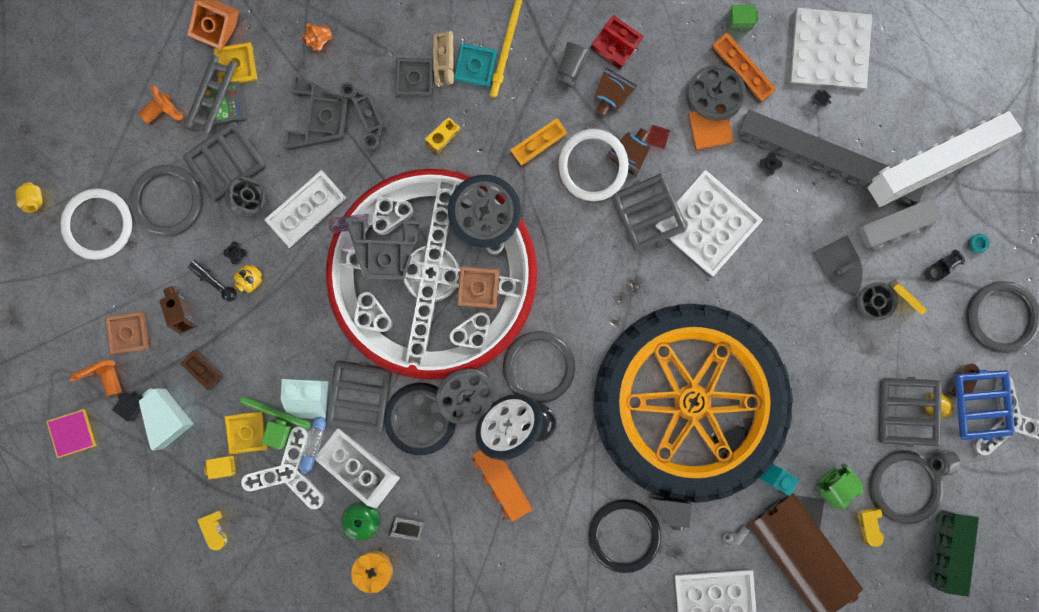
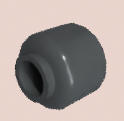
[930,450,960,476]

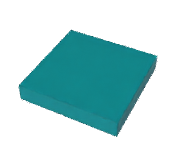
[454,43,498,88]

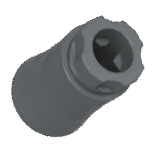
[556,42,591,87]

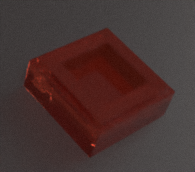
[646,125,670,149]

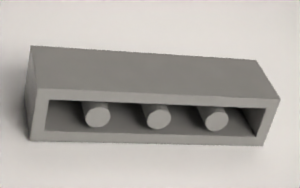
[858,198,942,250]

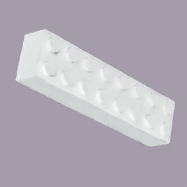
[868,111,1022,207]

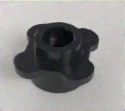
[814,89,832,107]
[760,152,783,175]
[223,241,246,264]

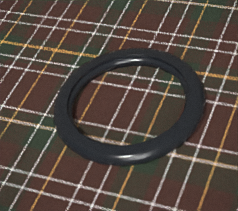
[588,499,661,573]

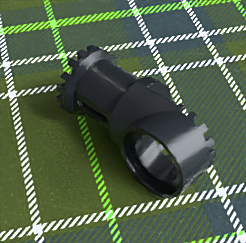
[925,249,966,282]

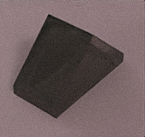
[388,514,425,542]

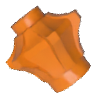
[302,23,332,52]

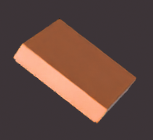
[688,106,734,150]

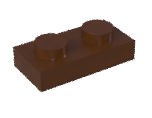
[180,350,223,390]

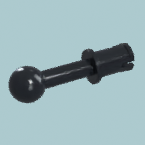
[187,259,237,302]

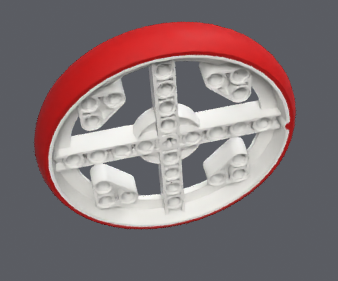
[326,169,537,380]

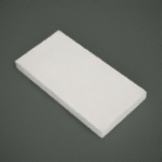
[265,170,347,249]

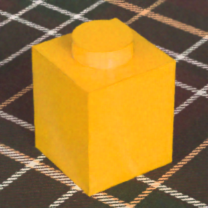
[204,456,236,479]

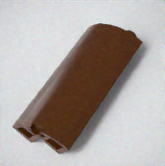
[748,493,863,612]

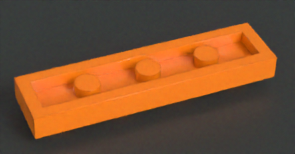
[712,33,776,103]

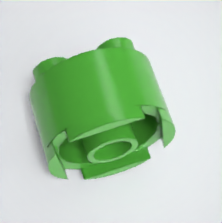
[816,464,864,510]

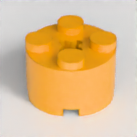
[351,550,393,593]

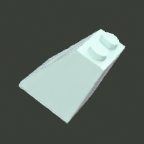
[281,379,329,420]
[139,388,194,451]

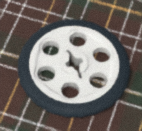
[476,394,543,460]

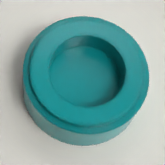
[968,234,990,253]

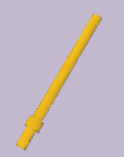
[489,0,522,98]

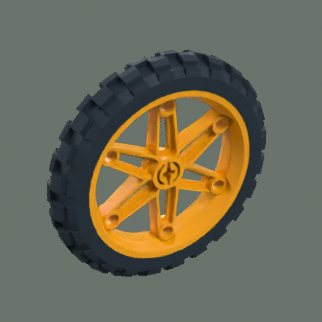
[594,303,793,503]

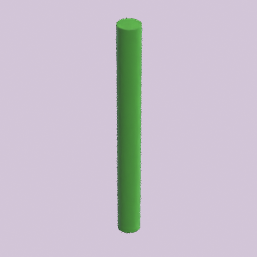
[240,396,310,429]

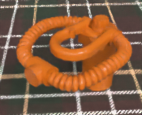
[137,85,183,124]
[69,360,122,397]

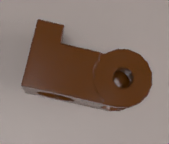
[945,364,980,397]

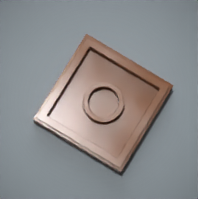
[457,266,500,309]
[105,311,150,355]

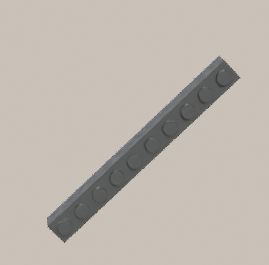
[738,109,926,206]

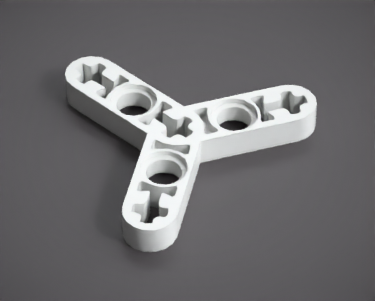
[973,377,1039,455]
[241,427,325,509]

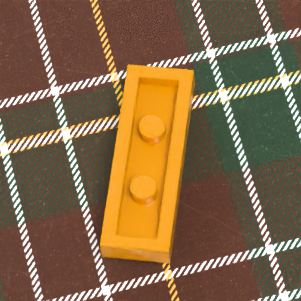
[510,118,568,166]

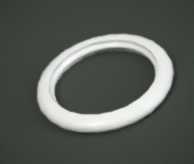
[558,129,629,202]
[60,188,133,260]

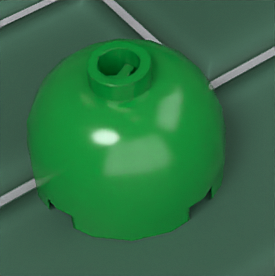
[341,502,380,541]

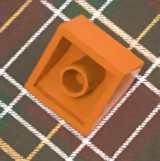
[187,0,240,50]

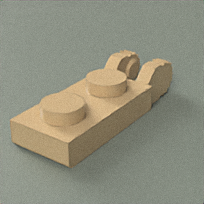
[433,31,454,86]

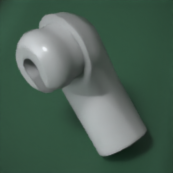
[722,525,751,545]

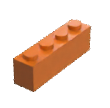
[472,442,532,522]

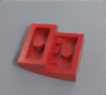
[590,15,644,69]

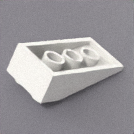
[315,428,400,508]

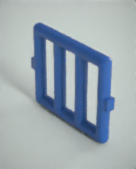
[954,370,1015,440]

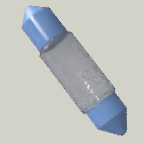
[298,417,326,474]

